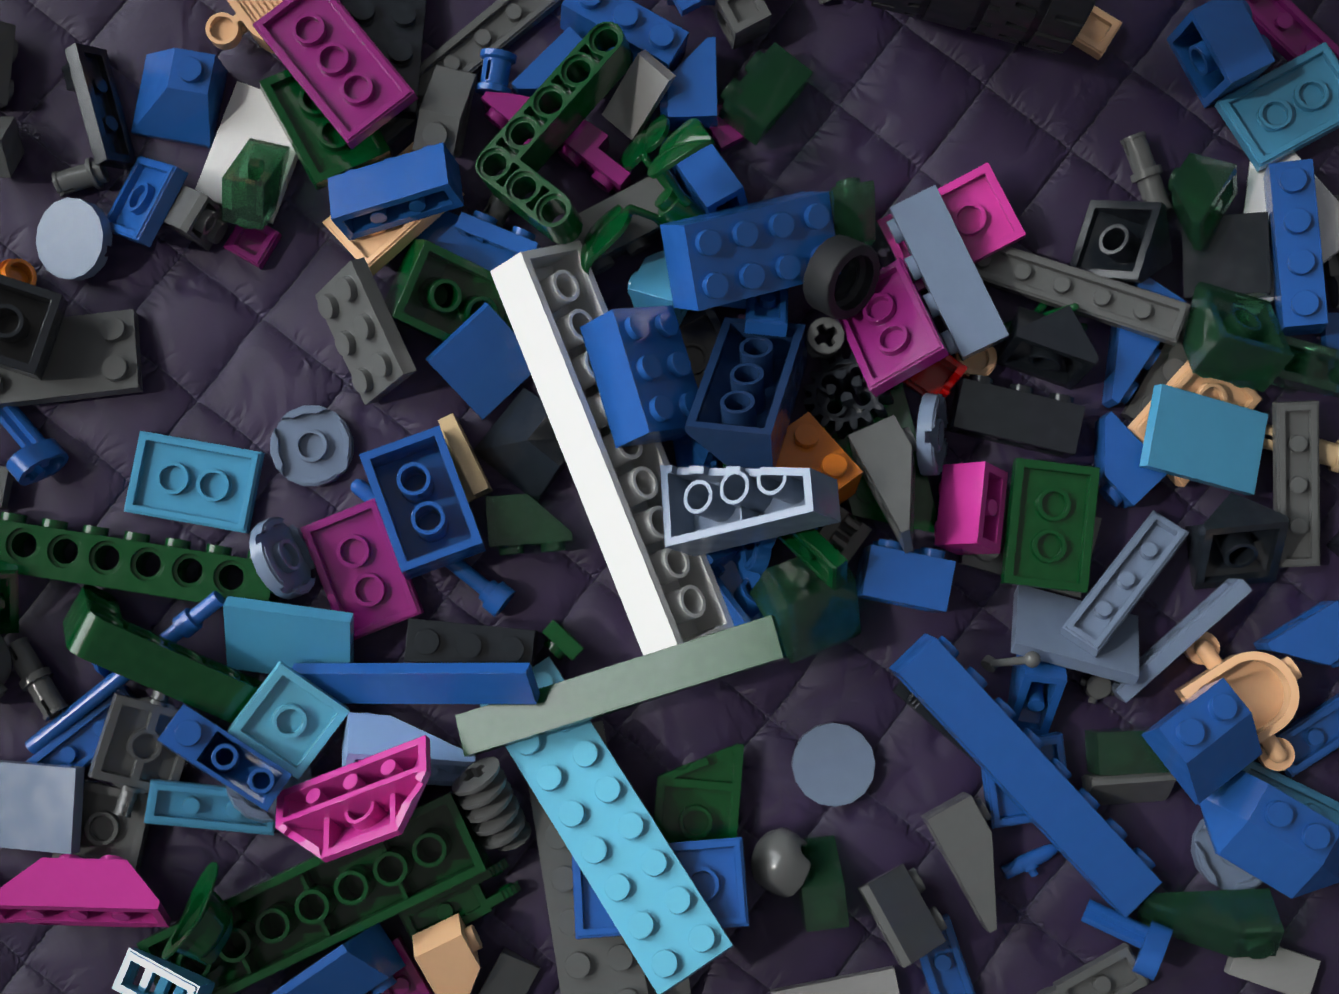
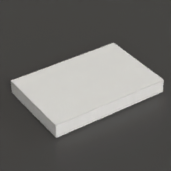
[195,81,298,224]

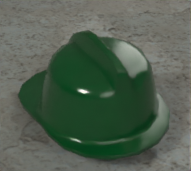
[162,862,233,965]

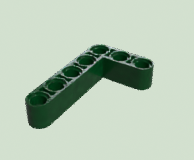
[475,22,634,244]
[63,584,263,723]

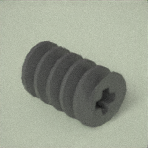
[452,756,532,851]

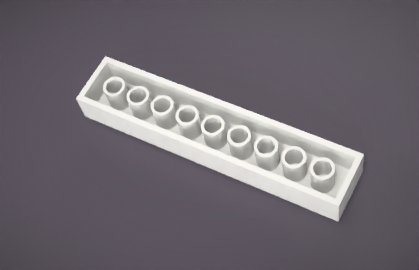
[490,241,734,655]

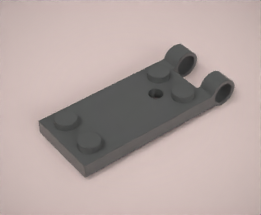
[0,309,143,408]

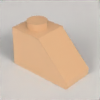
[412,913,483,994]

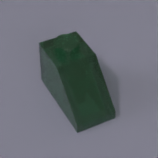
[222,138,290,230]
[1168,153,1238,251]
[798,835,849,932]

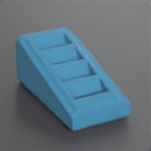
[112,947,215,994]

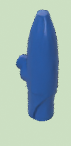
[1000,844,1059,880]

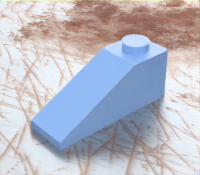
[342,712,476,786]

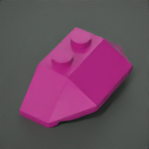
[275,735,431,863]
[0,854,171,928]

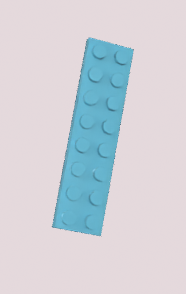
[480,657,734,994]

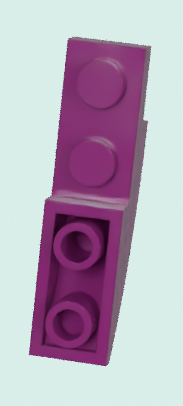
[481,92,631,193]

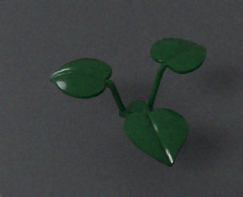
[580,114,715,275]

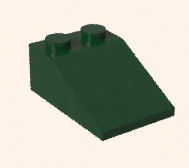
[385,239,514,342]

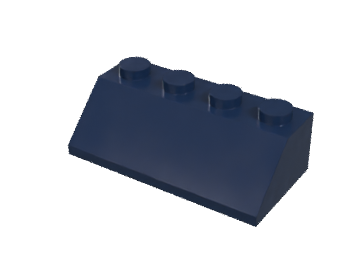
[685,317,807,469]

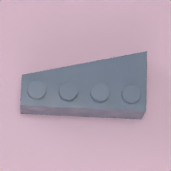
[660,465,841,556]

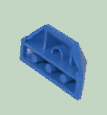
[1198,770,1339,899]

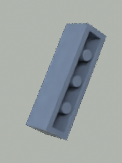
[886,185,1009,361]

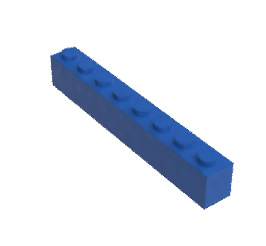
[889,633,1162,918]

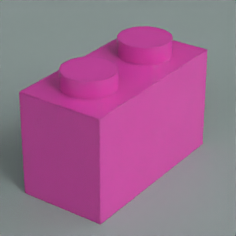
[934,461,1008,555]

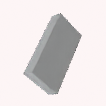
[602,50,676,140]
[1224,931,1321,994]

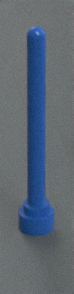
[351,479,516,617]

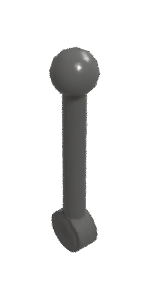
[981,651,1041,673]

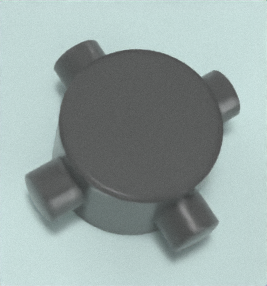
[1079,674,1114,704]

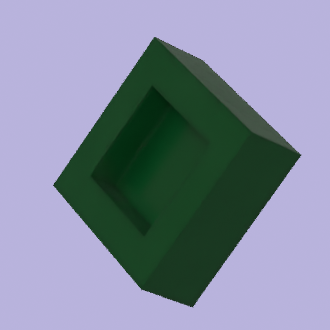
[542,619,585,661]

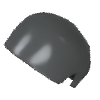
[751,827,811,898]

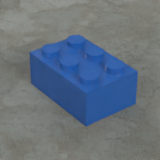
[580,305,698,448]
[359,425,486,580]

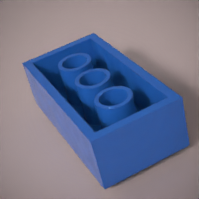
[660,192,841,311]

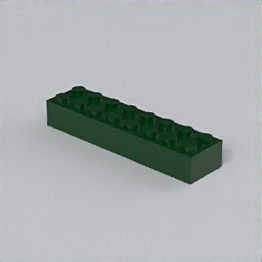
[136,790,491,994]

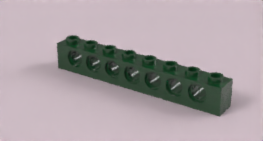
[0,512,279,603]

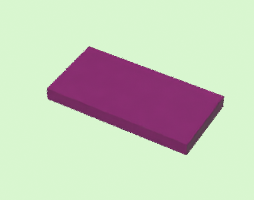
[252,0,418,149]

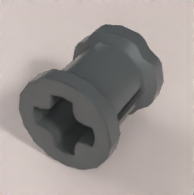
[806,317,844,360]

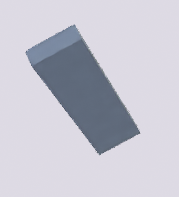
[1060,510,1189,658]
[1111,578,1253,703]

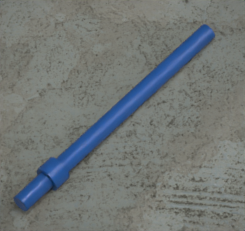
[25,591,225,754]

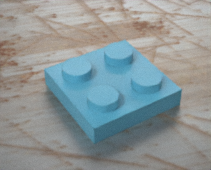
[228,660,350,780]

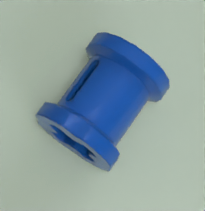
[475,48,517,96]

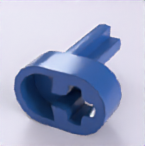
[0,406,69,486]
[1081,899,1173,981]

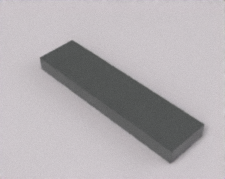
[1272,400,1320,568]

